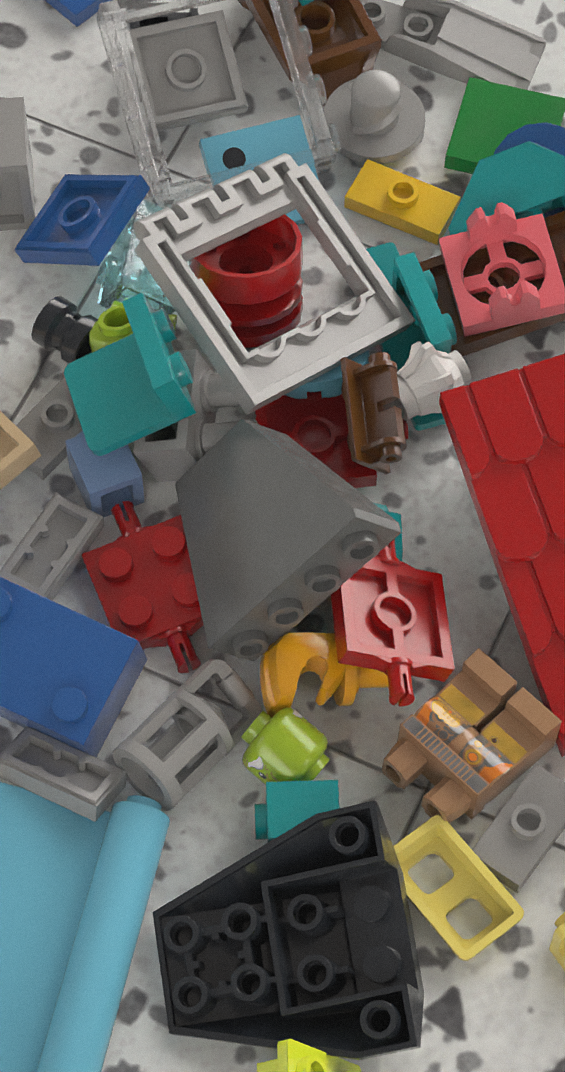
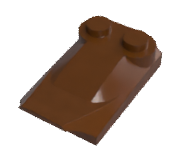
[237,0,382,107]

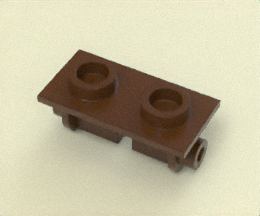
[340,352,407,475]

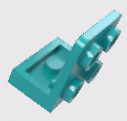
[64,292,196,456]

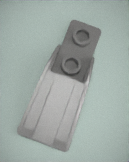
[360,0,546,90]

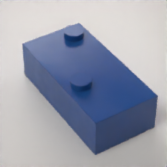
[0,577,148,758]

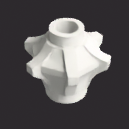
[392,341,471,421]

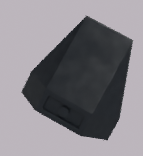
[152,800,424,1060]

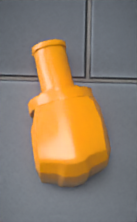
[260,632,388,717]

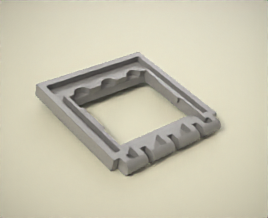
[133,153,415,415]

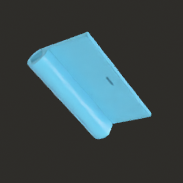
[0,782,170,1072]

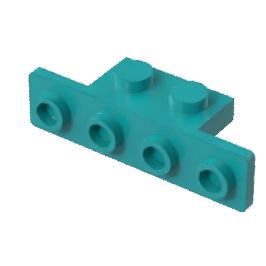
[366,242,457,431]

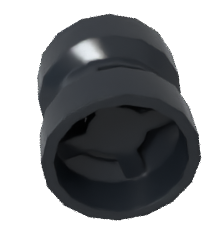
[31,296,98,364]

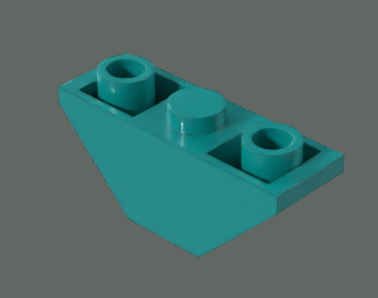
[448,141,565,235]

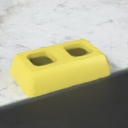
[393,815,524,961]

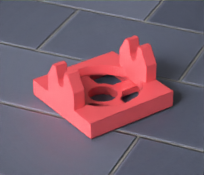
[439,202,565,337]

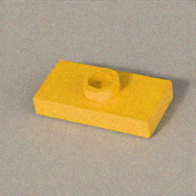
[344,159,461,245]

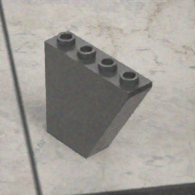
[175,419,402,661]

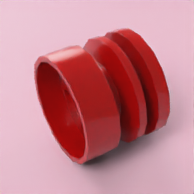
[189,214,303,348]

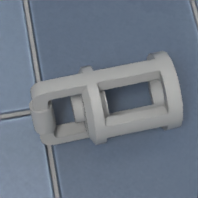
[113,658,263,811]

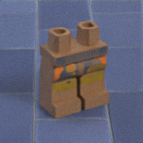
[382,648,562,823]

